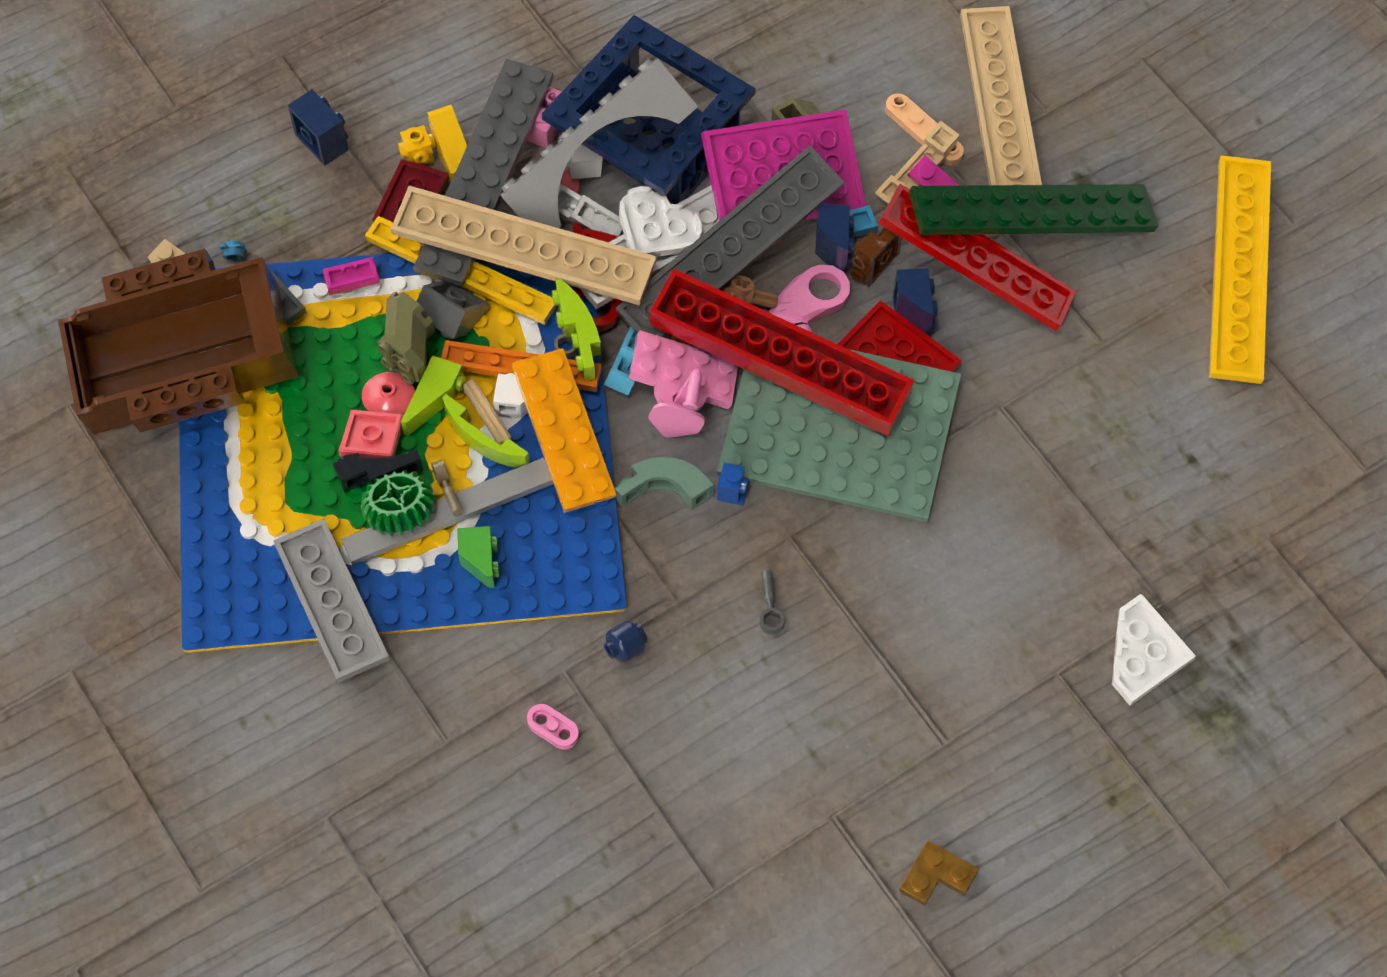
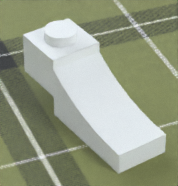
[558,183,622,236]

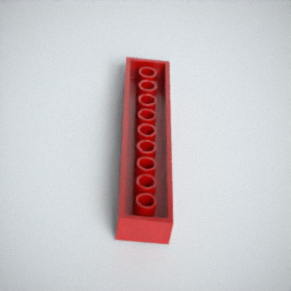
[649,269,914,437]

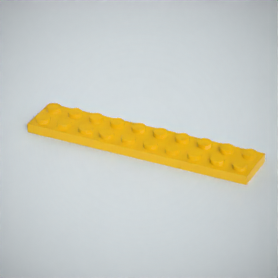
[1209,155,1271,384]

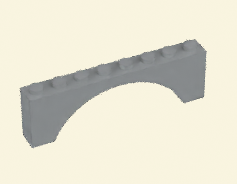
[500,58,698,228]

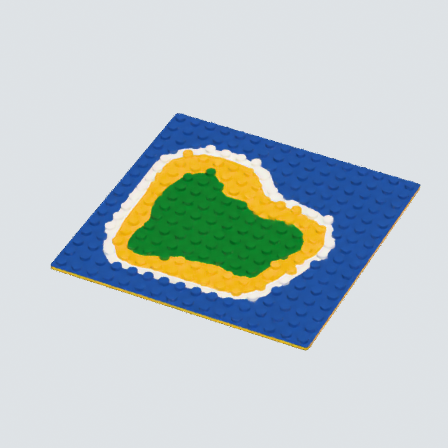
[179,253,627,653]

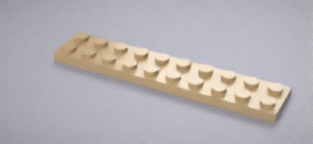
[960,6,1042,185]
[391,186,656,306]

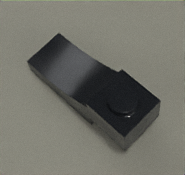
[333,450,423,493]

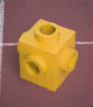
[398,125,436,165]

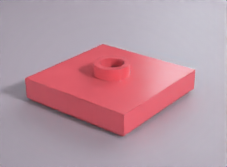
[339,410,403,458]

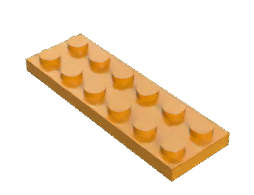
[512,348,617,513]

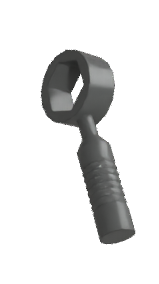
[759,570,785,635]

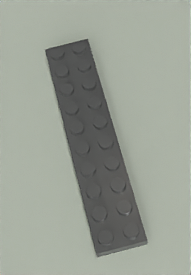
[413,59,554,287]
[616,146,845,338]

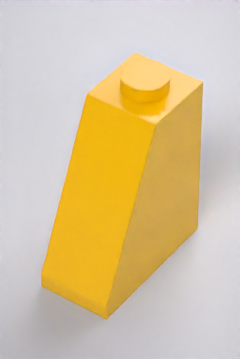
[427,105,467,183]

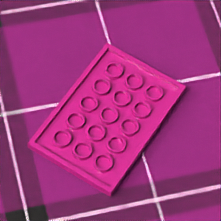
[701,109,866,221]

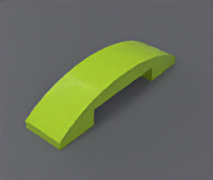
[443,394,530,468]

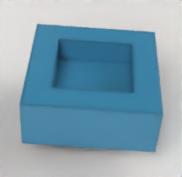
[850,205,878,238]

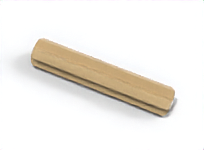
[463,379,511,445]

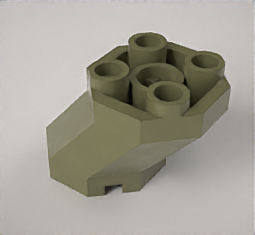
[378,292,435,385]

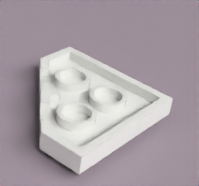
[1112,594,1196,705]

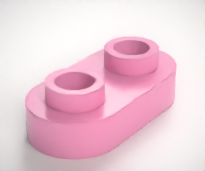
[527,704,579,750]

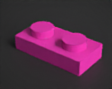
[907,155,960,186]

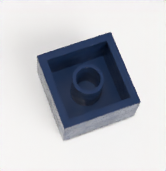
[288,89,349,166]

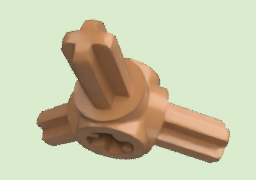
[724,275,778,308]

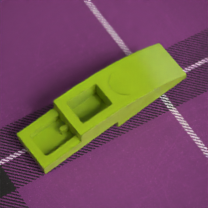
[551,279,601,381]

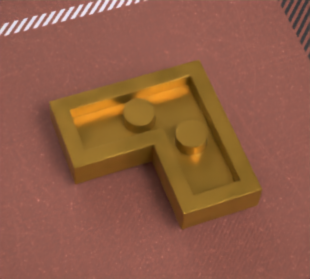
[899,840,979,906]

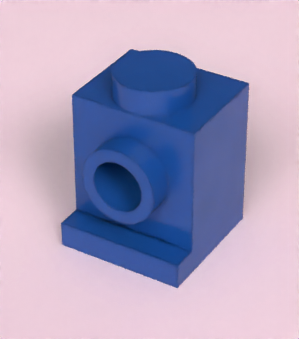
[717,462,749,506]

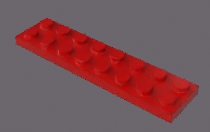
[878,184,1076,331]

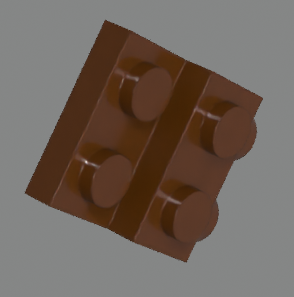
[850,227,902,287]

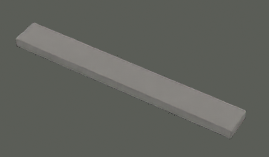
[341,458,554,566]

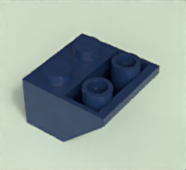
[815,204,854,273]
[892,268,938,336]

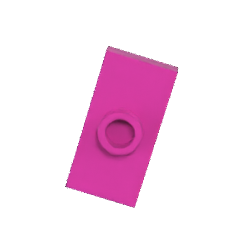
[322,257,380,296]

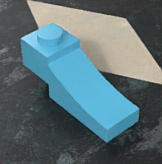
[604,327,637,396]

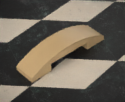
[875,121,960,204]

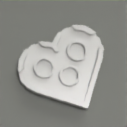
[619,186,702,257]

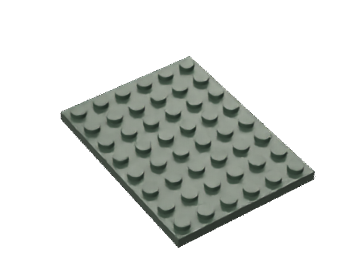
[717,349,961,522]

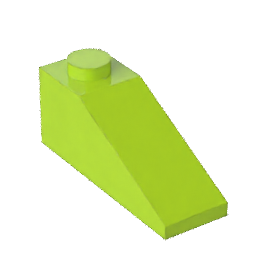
[401,355,466,436]

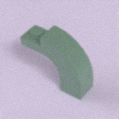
[616,457,714,511]

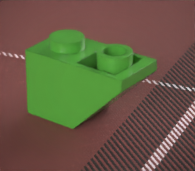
[457,526,499,588]

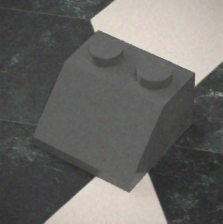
[417,281,490,339]

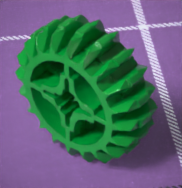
[361,469,436,536]

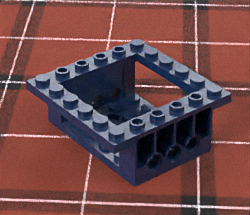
[542,15,756,204]

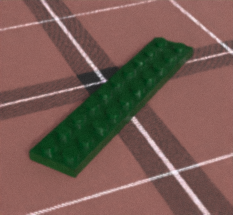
[909,184,1158,235]

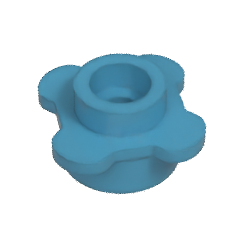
[219,240,247,260]

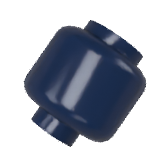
[604,621,647,663]

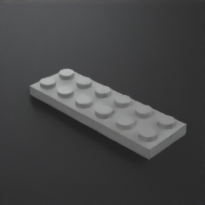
[273,519,390,683]

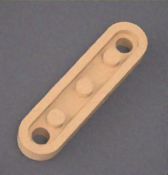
[885,94,964,166]

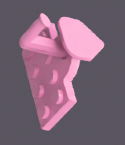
[629,330,738,438]

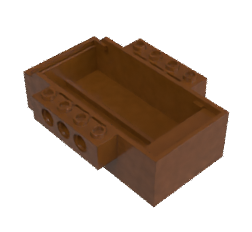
[58,248,299,435]

